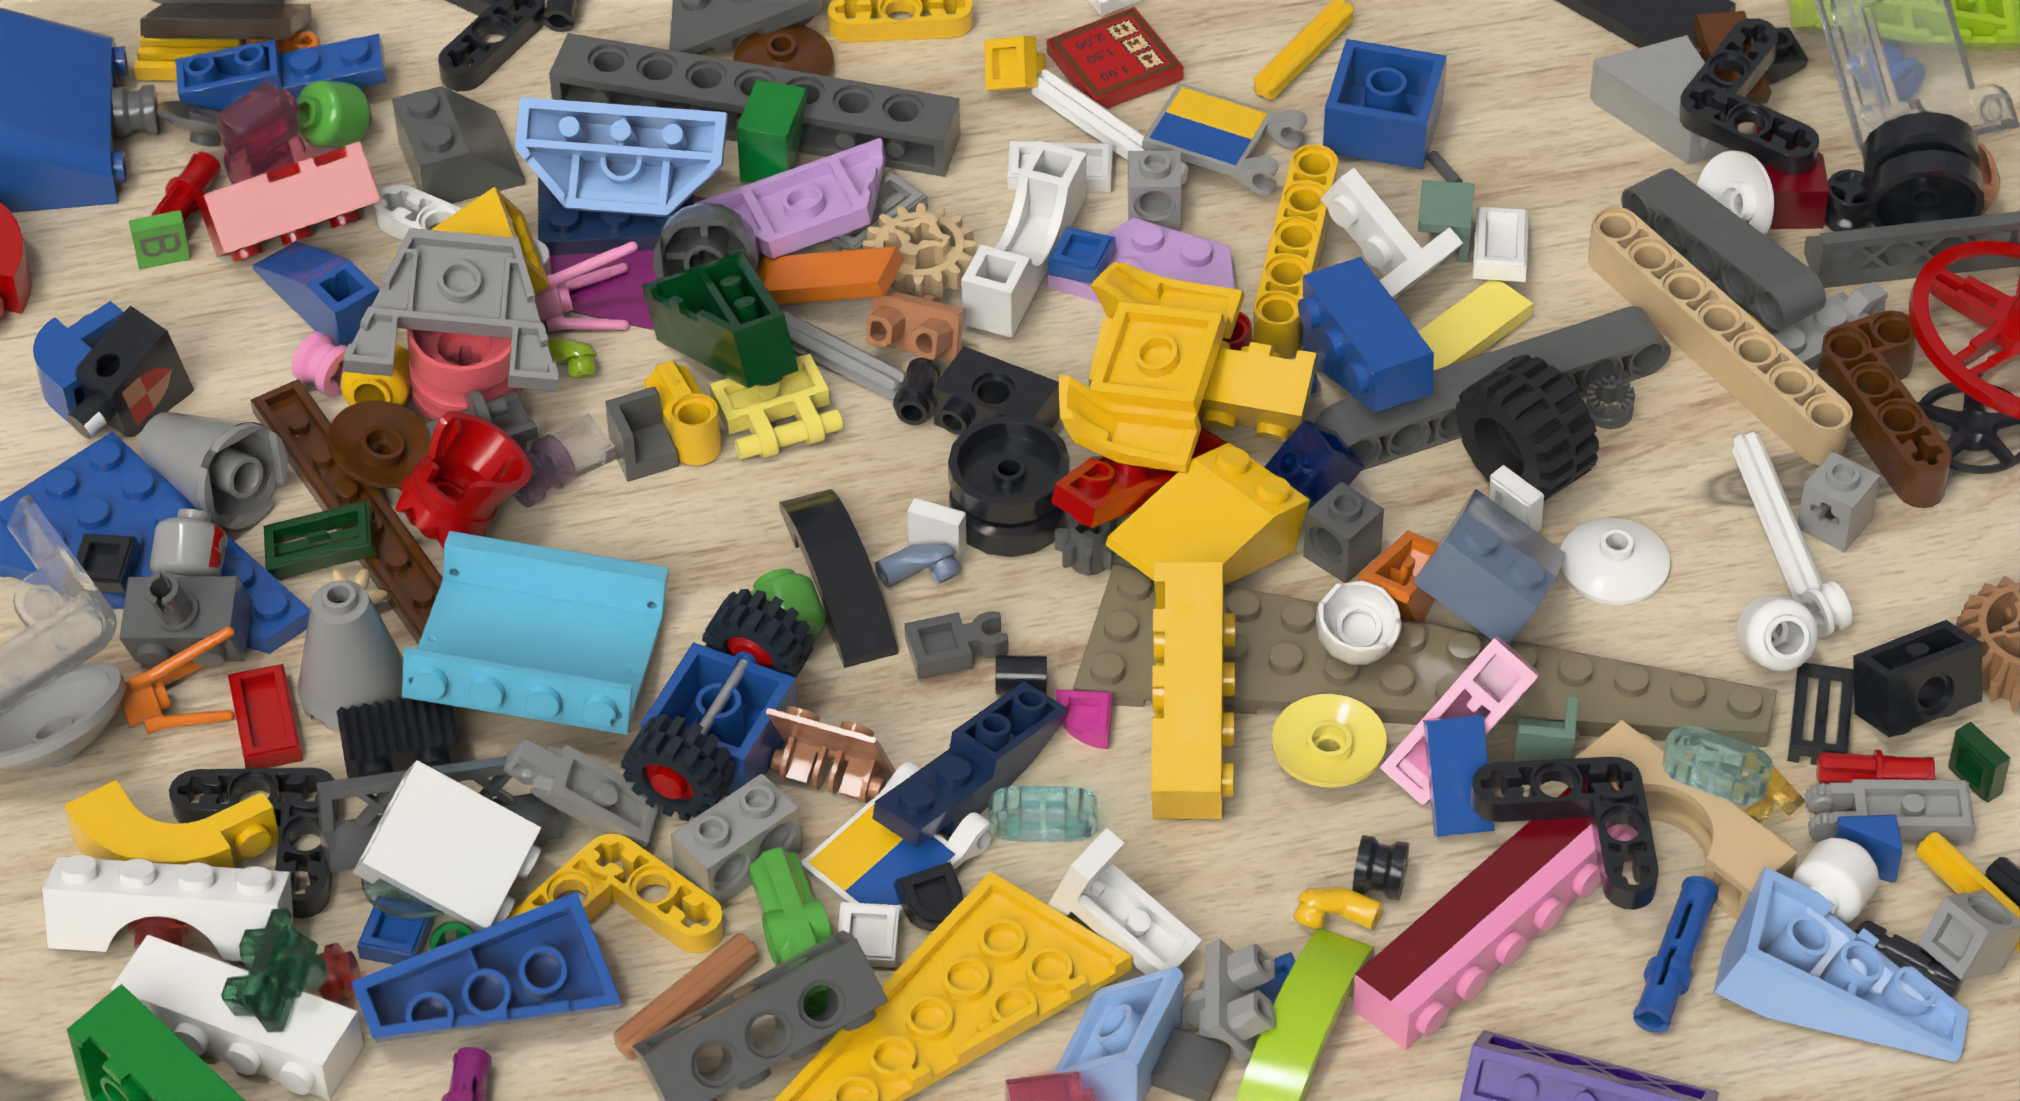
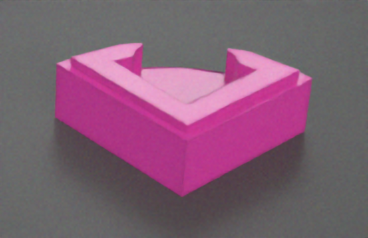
[1056,689,1113,749]

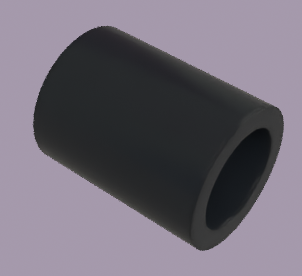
[995,655,1047,695]

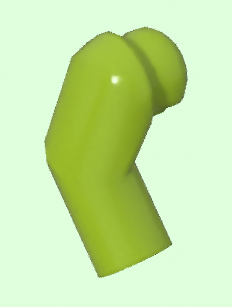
[548,337,597,379]

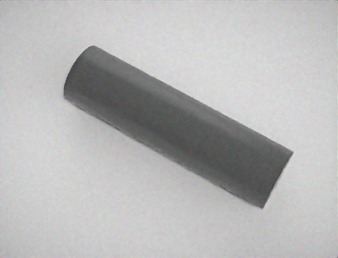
[1427,151,1463,183]

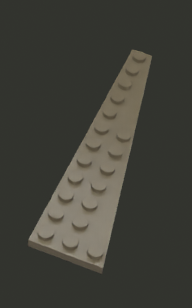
[1073,564,1777,748]

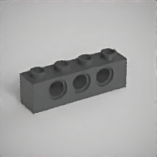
[632,930,889,1101]

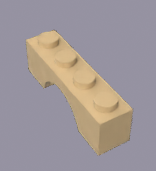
[1575,720,1798,920]

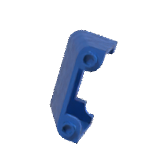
[0,8,128,213]

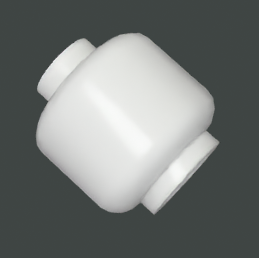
[1736,594,1818,671]
[1792,837,1879,924]

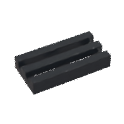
[1787,663,1854,765]

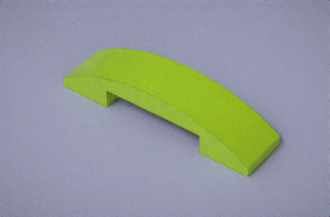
[1235,928,1375,1101]

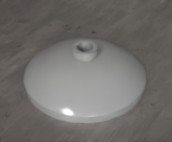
[0,663,126,772]

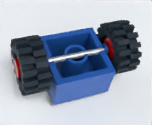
[621,589,814,821]

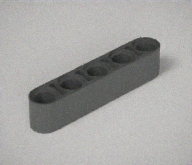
[1621,168,1826,331]

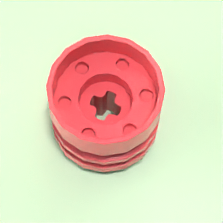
[407,329,522,421]

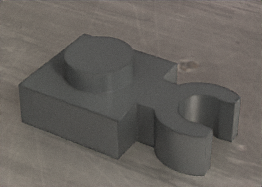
[904,611,1009,679]

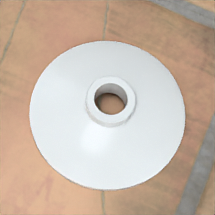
[1697,151,1774,236]
[1560,518,1670,605]

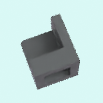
[605,387,679,482]

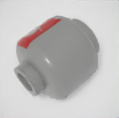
[149,509,227,577]

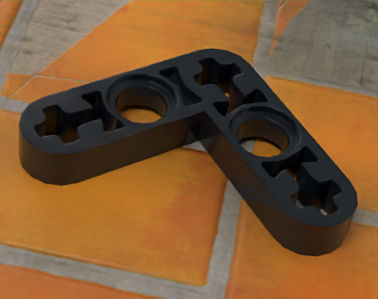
[438,0,546,92]
[1679,18,1819,174]
[1470,756,1659,910]
[169,768,339,919]

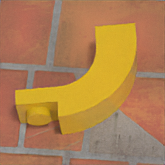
[64,780,279,868]

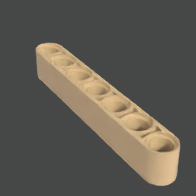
[1588,207,1853,466]

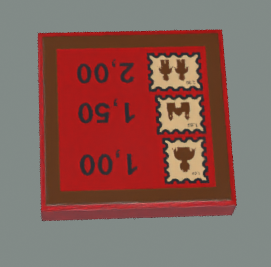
[1047,7,1184,109]

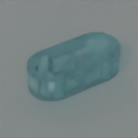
[1662,726,1774,804]
[988,786,1098,842]

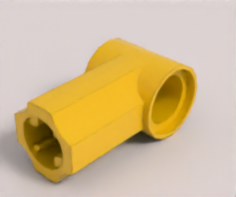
[644,360,722,466]

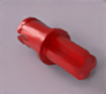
[152,151,222,222]
[1816,749,1935,784]

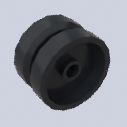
[1862,112,1984,227]
[948,415,1070,557]

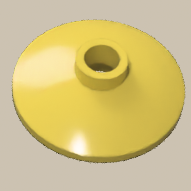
[1272,694,1387,788]

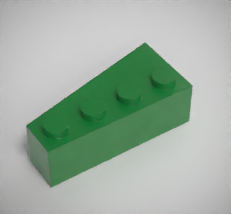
[67,984,246,1101]

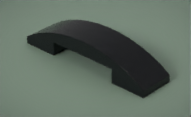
[779,489,898,668]

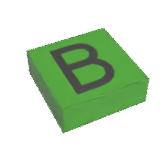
[129,210,191,270]

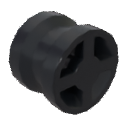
[1824,169,1873,232]
[1352,835,1410,901]

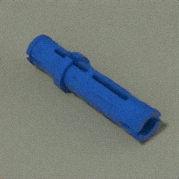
[1633,876,1719,1033]

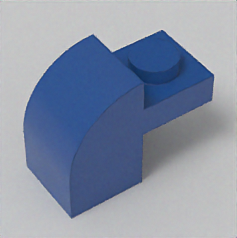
[33,301,123,425]

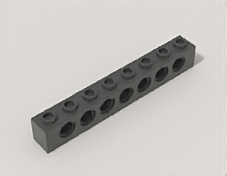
[549,33,960,177]

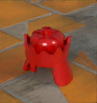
[395,411,532,548]

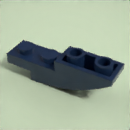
[872,681,1068,848]

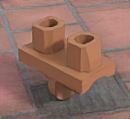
[866,290,966,362]

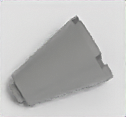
[140,412,288,530]
[298,580,405,733]

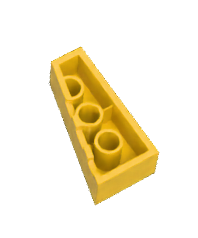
[1088,317,1316,442]
[1151,561,1236,819]

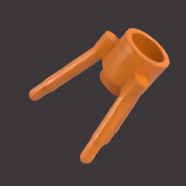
[121,626,234,734]

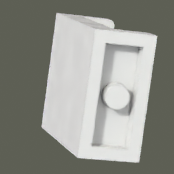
[353,760,541,932]

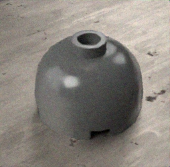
[652,202,759,280]

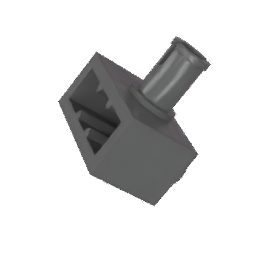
[119,571,253,667]

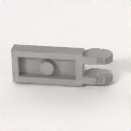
[1804,779,1975,842]

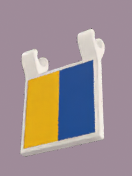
[801,762,992,919]

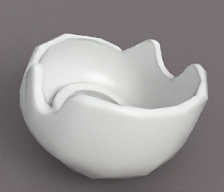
[1315,580,1402,665]

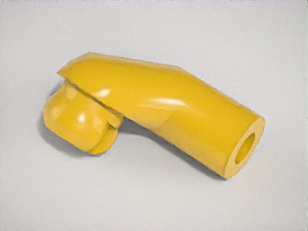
[1293,886,1384,930]

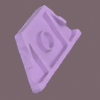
[694,138,887,259]
[1048,218,1235,303]

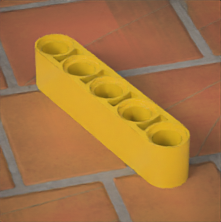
[1253,144,1338,359]

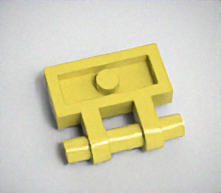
[709,354,843,460]

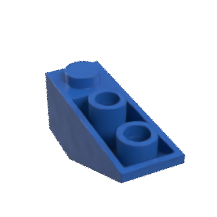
[253,241,380,346]

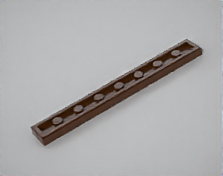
[250,379,443,644]

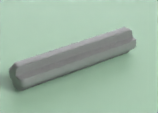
[782,311,907,400]

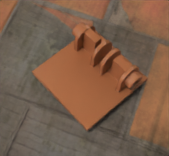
[766,706,896,803]

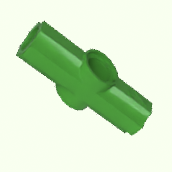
[749,847,832,1014]

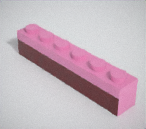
[1352,782,1638,1050]

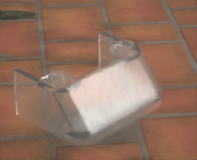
[0,494,117,716]

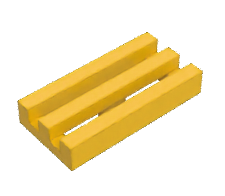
[134,34,243,81]

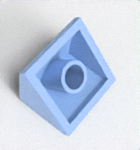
[1050,966,1184,1101]

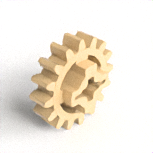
[863,203,977,299]

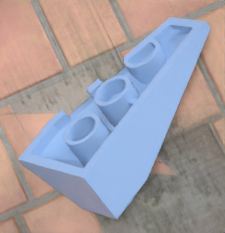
[1713,867,1969,1062]

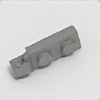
[1768,282,1888,371]
[503,738,660,849]

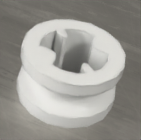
[1801,581,1853,637]

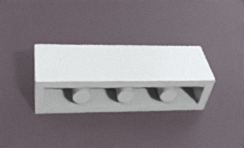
[111,935,364,1101]

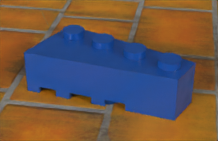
[351,892,622,1043]

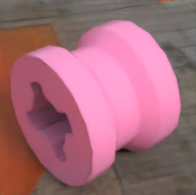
[291,331,348,398]

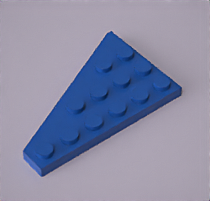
[0,432,310,654]

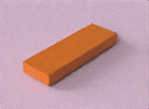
[757,246,904,305]

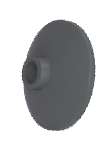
[157,101,260,147]

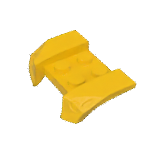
[1059,262,1245,473]

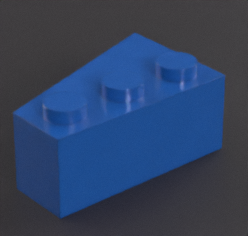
[1298,257,1434,413]

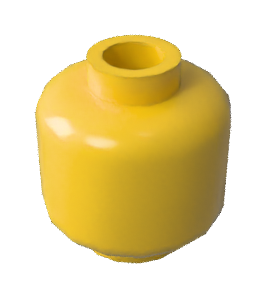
[340,343,413,407]

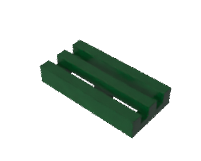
[263,500,377,580]

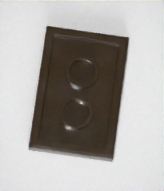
[140,3,312,39]

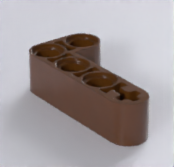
[1817,310,1952,508]

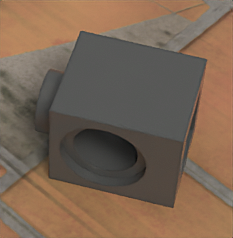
[1303,482,1384,583]

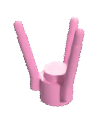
[535,242,638,333]

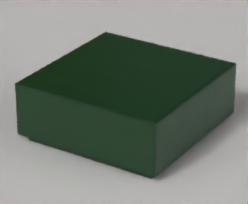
[1948,721,2011,803]

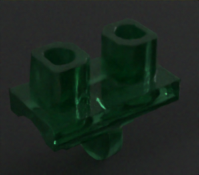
[221,908,328,1033]

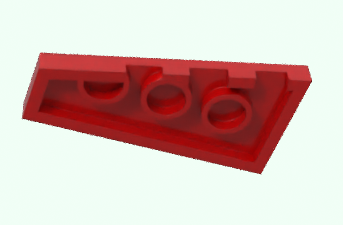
[1051,426,1228,528]

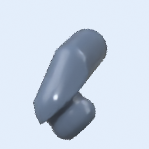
[875,543,961,587]

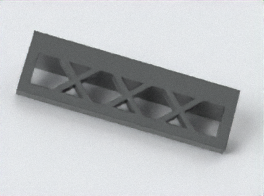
[1804,211,2020,288]
[317,756,562,872]

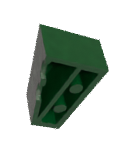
[642,251,799,388]

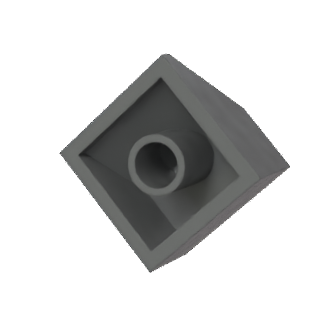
[392,86,525,204]

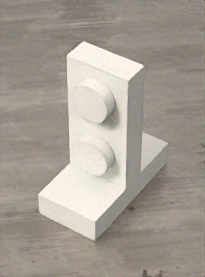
[1320,168,1463,301]
[1048,828,1202,975]

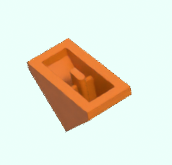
[1358,530,1439,622]

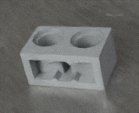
[671,774,802,906]

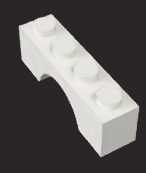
[961,140,1086,338]
[42,855,294,964]

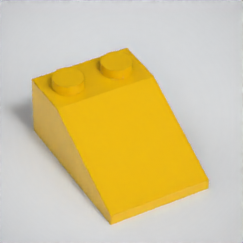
[1106,443,1310,586]

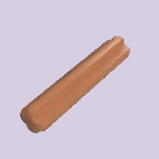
[613,933,759,1060]

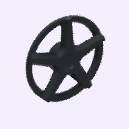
[1917,383,2020,474]

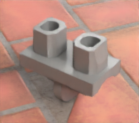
[1182,939,1275,1061]

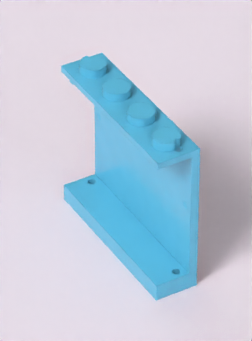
[402,531,669,735]

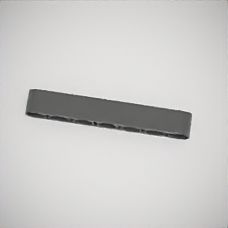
[1314,306,1671,473]

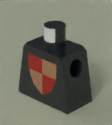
[67,306,194,439]

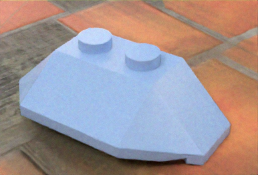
[515,97,728,217]

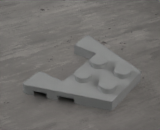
[343,228,559,391]

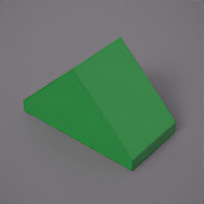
[736,80,808,183]

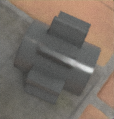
[1055,513,1117,576]

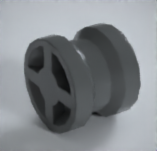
[112,84,160,138]

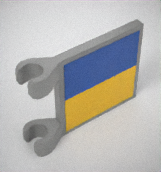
[1141,83,1307,196]

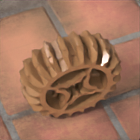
[1955,576,2020,712]

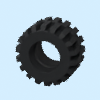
[1456,355,1599,501]

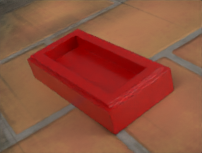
[228,663,303,769]

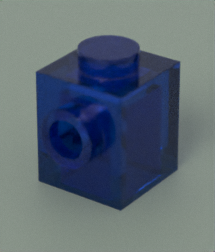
[1264,419,1365,510]

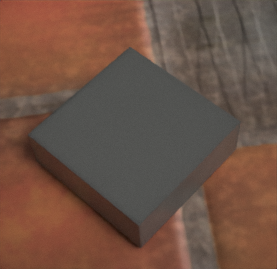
[1151,1027,1230,1101]

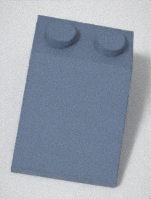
[1413,489,1566,644]

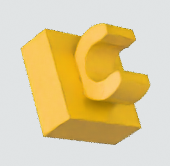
[984,36,1046,91]

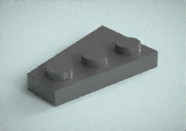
[669,0,822,54]

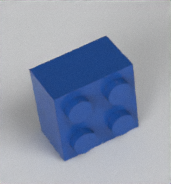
[1323,39,1447,169]

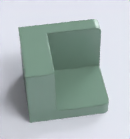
[1418,180,1475,263]
[1514,696,1579,762]

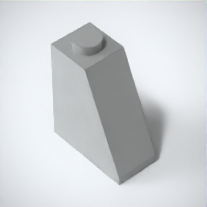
[1590,35,1738,164]

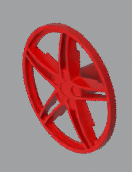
[1909,241,2020,420]

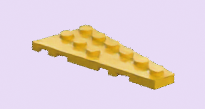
[774,871,1133,1101]

